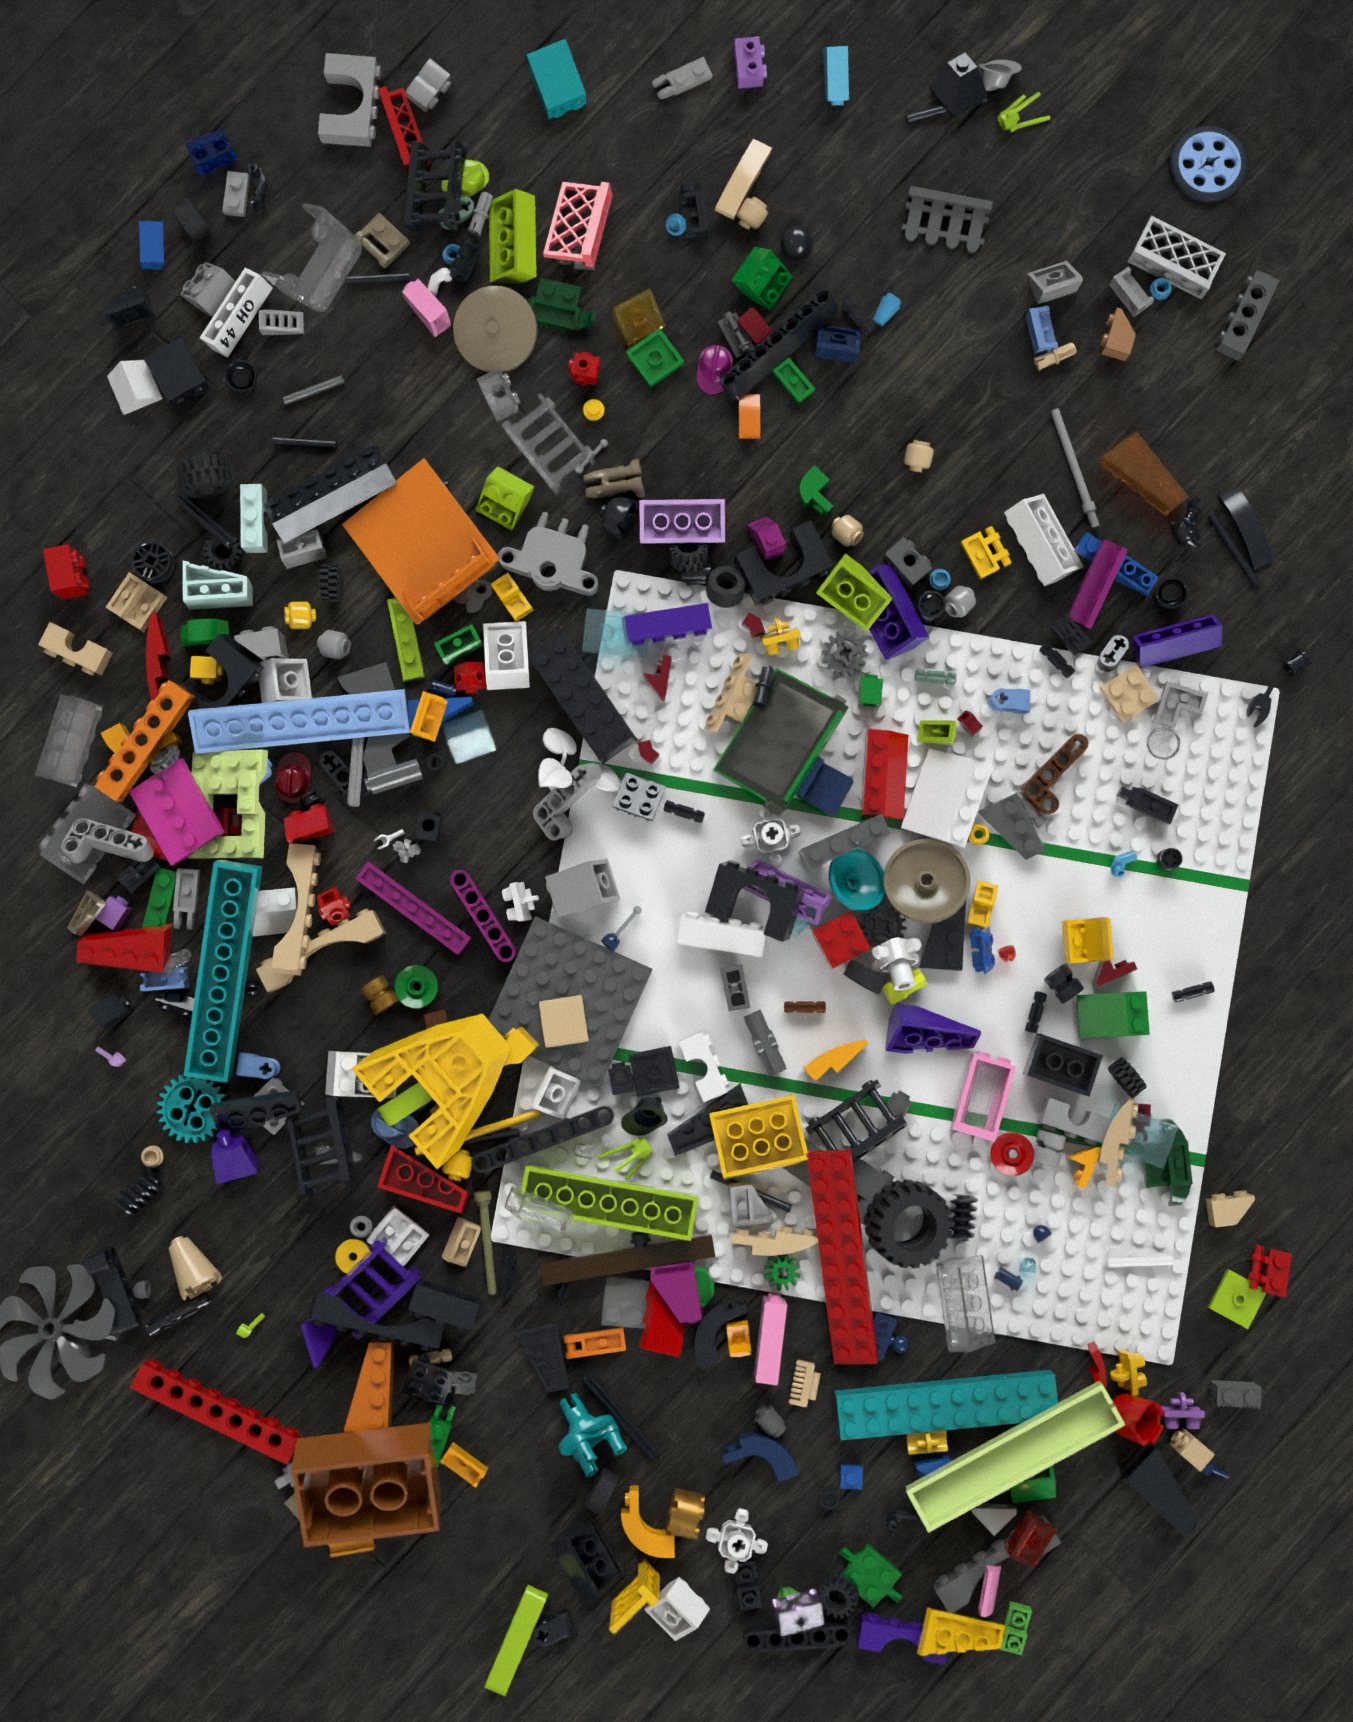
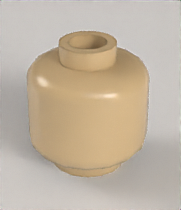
[737,196,768,230]
[904,440,934,473]
[832,515,863,547]

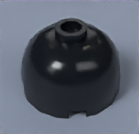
[600,497,638,541]

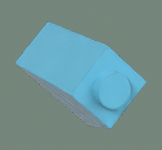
[823,46,849,106]

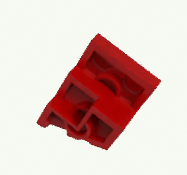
[639,1280,684,1357]

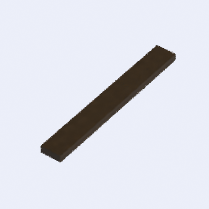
[540,1234,715,1286]

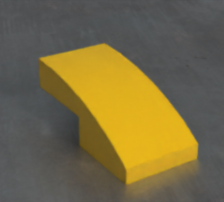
[491,573,534,622]
[966,880,999,929]

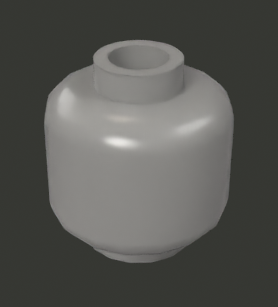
[945,586,976,617]
[317,630,351,660]

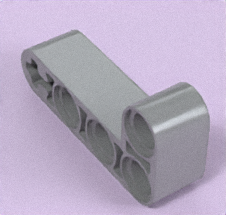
[533,763,602,840]
[61,818,154,863]

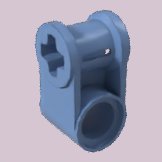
[988,688,1031,714]
[236,1053,280,1079]

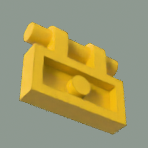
[960,526,1012,580]

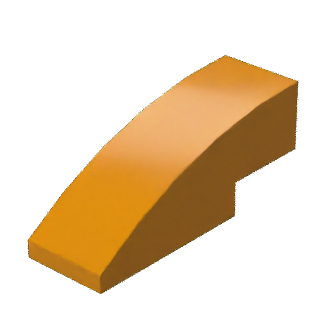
[803,1040,869,1081]

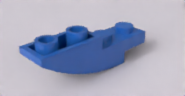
[1074,532,1158,595]

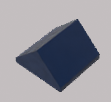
[815,325,861,363]

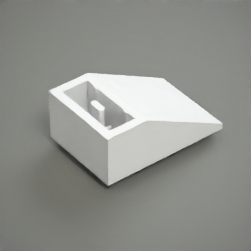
[325,1051,396,1098]

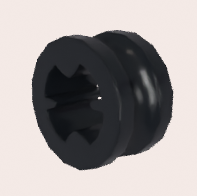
[299,789,321,809]

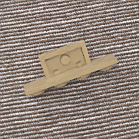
[704,653,757,733]

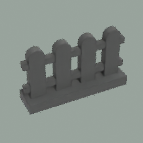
[901,186,993,253]

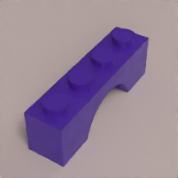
[856,1613,947,1665]

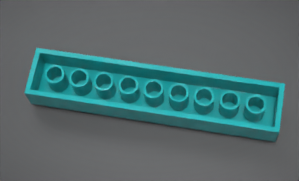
[184,859,263,1083]
[834,1370,1058,1440]

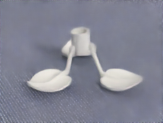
[538,728,621,792]

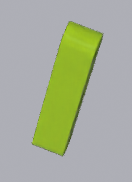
[377,1082,433,1127]
[485,1585,548,1696]

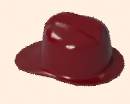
[275,752,311,803]

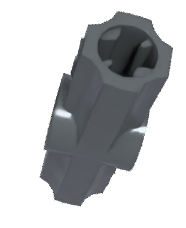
[744,1009,787,1076]

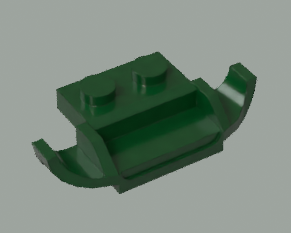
[523,278,597,333]
[1140,1119,1193,1207]

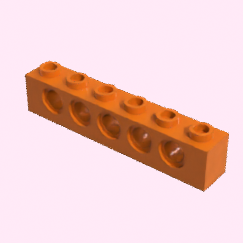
[94,680,195,802]

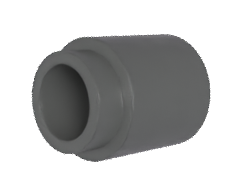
[882,1090,912,1118]
[755,1405,786,1439]

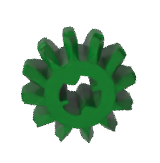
[764,1254,801,1291]

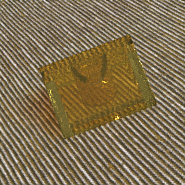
[613,288,665,345]

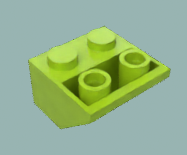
[476,467,534,530]

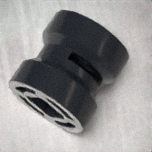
[1156,848,1183,870]

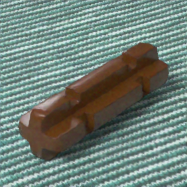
[784,1001,826,1013]

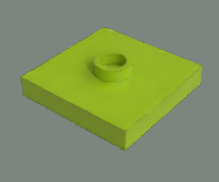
[1208,1269,1266,1329]

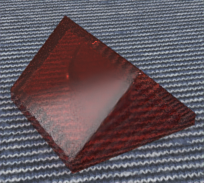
[1005,1510,1057,1567]

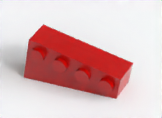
[77,924,172,973]
[377,1145,469,1214]

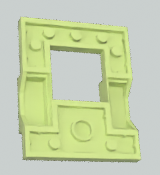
[188,749,268,859]

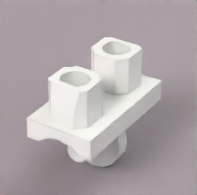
[502,882,539,922]

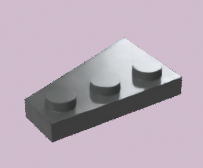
[978,792,1046,860]

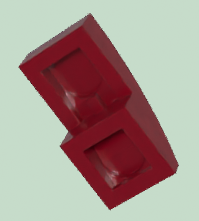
[737,307,773,347]

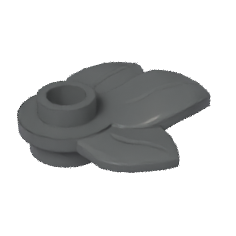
[452,579,492,613]

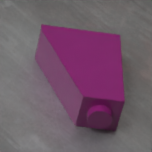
[747,517,786,563]
[650,1262,703,1323]

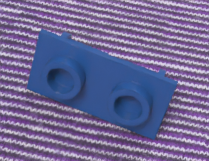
[970,927,995,974]

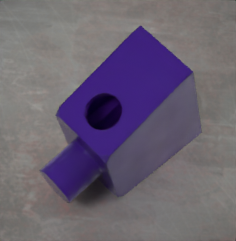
[211,1130,259,1184]

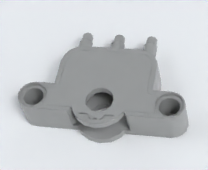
[498,512,599,596]

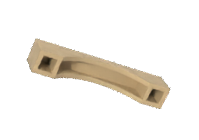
[271,843,321,976]
[256,909,386,992]

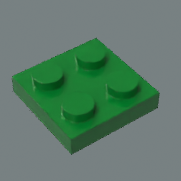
[626,328,684,388]

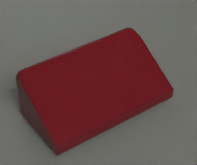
[219,808,242,836]

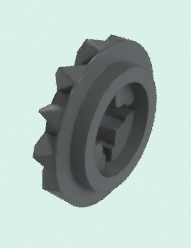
[150,746,180,774]

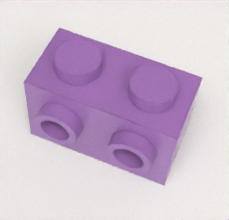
[734,36,767,89]

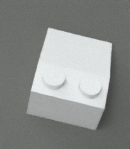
[483,621,530,690]

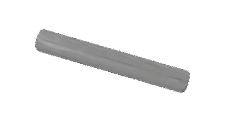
[347,737,365,807]

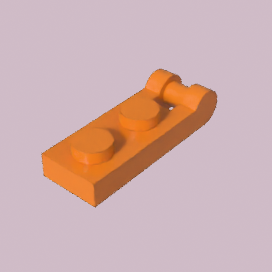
[563,1327,626,1359]

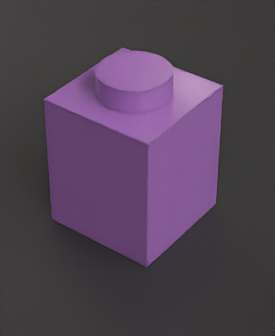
[95,896,133,931]

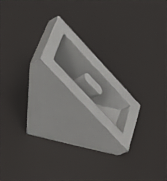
[971,1503,1017,1536]

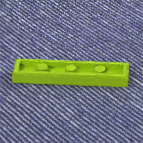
[387,598,425,683]

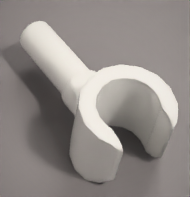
[374,829,405,849]

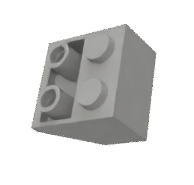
[180,262,236,317]
[234,626,289,661]

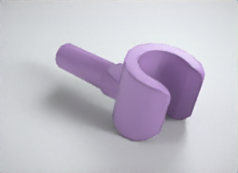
[95,1046,126,1067]

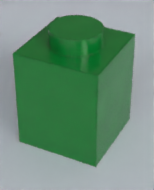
[858,674,883,708]

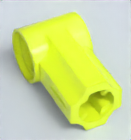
[882,968,927,1006]

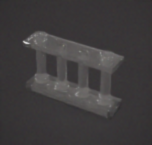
[501,393,595,495]

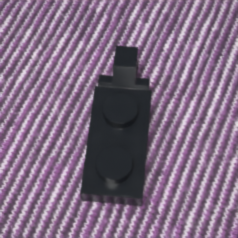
[1116,787,1179,825]

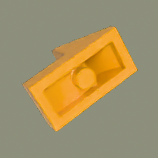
[1066,1146,1101,1189]

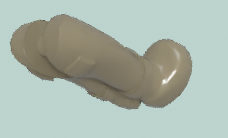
[583,459,645,498]

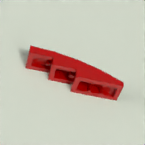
[146,613,171,701]

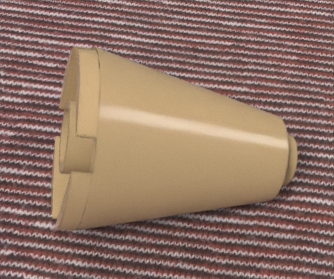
[169,1236,222,1300]

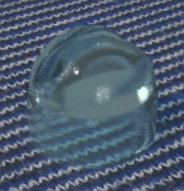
[1019,1257,1037,1274]

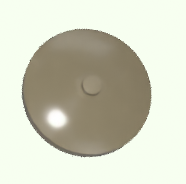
[453,286,538,373]
[883,839,970,923]

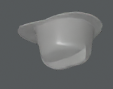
[979,60,1022,91]

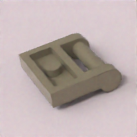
[353,213,410,268]

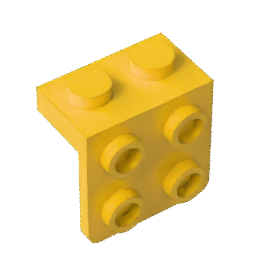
[1062,917,1113,964]

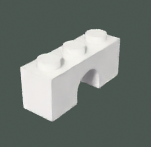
[678,1032,729,1102]

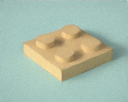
[1099,664,1159,723]

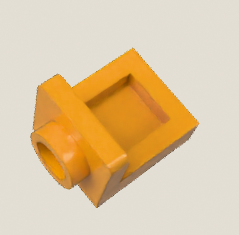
[726,1320,751,1357]

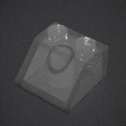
[601,1277,649,1329]

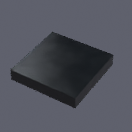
[629,1046,680,1097]

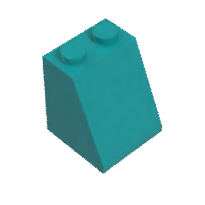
[527,39,587,119]

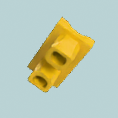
[760,618,801,655]
[1110,1350,1147,1396]
[906,1430,948,1455]

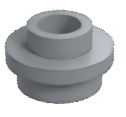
[350,1216,372,1238]

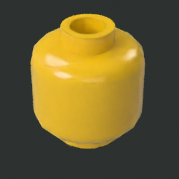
[284,602,316,629]
[442,1149,472,1182]

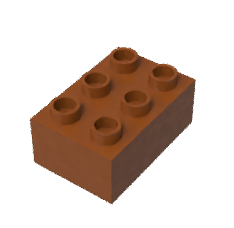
[291,1423,441,1547]

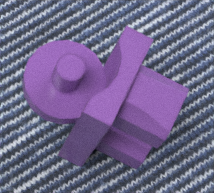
[1161,1392,1205,1429]

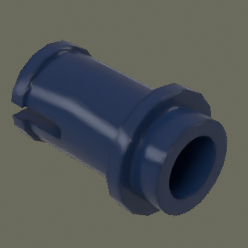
[430,680,459,698]
[994,1266,1023,1291]

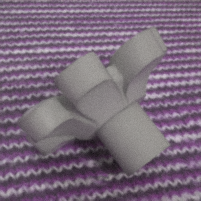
[393,839,421,863]

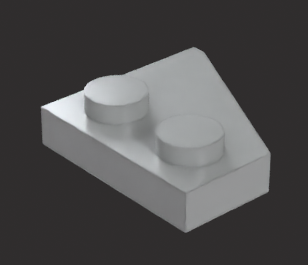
[729,1181,774,1227]

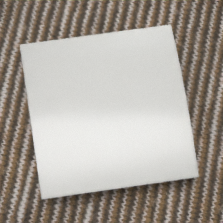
[367,1205,429,1267]

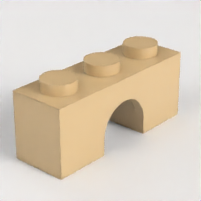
[38,622,113,676]

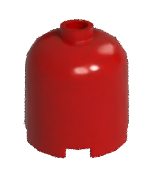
[1112,1393,1164,1446]

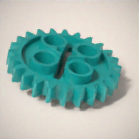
[157,1075,227,1143]

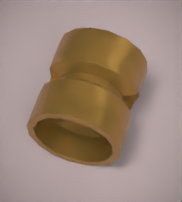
[360,975,400,1016]

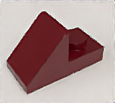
[643,655,672,701]
[1092,959,1137,987]

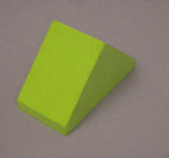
[917,720,957,747]

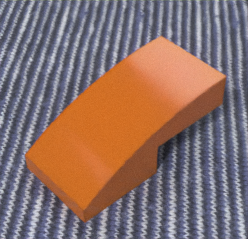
[739,394,760,439]

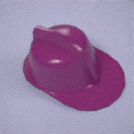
[697,345,733,394]

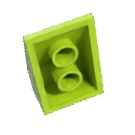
[816,554,893,631]

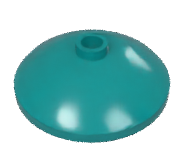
[828,848,885,911]

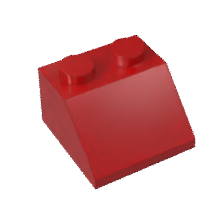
[284,804,336,844]

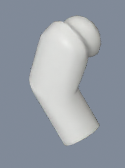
[427,268,452,296]

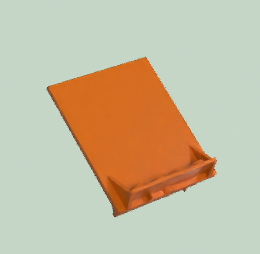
[342,458,500,624]

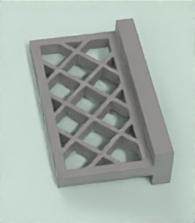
[1128,216,1226,299]

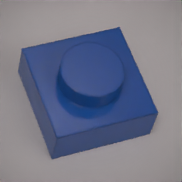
[840,1464,863,1490]

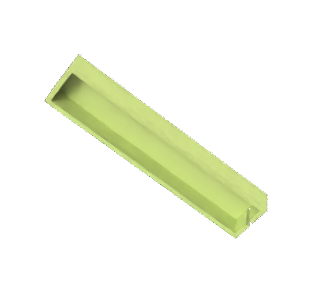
[906,1381,1125,1533]

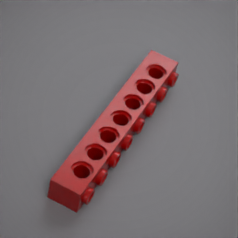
[130,1359,303,1465]

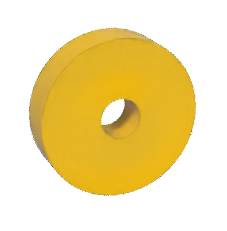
[335,1238,370,1273]

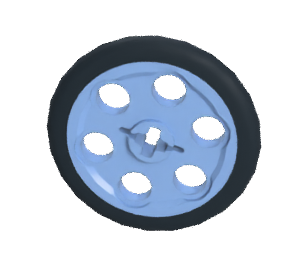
[1169,126,1248,202]

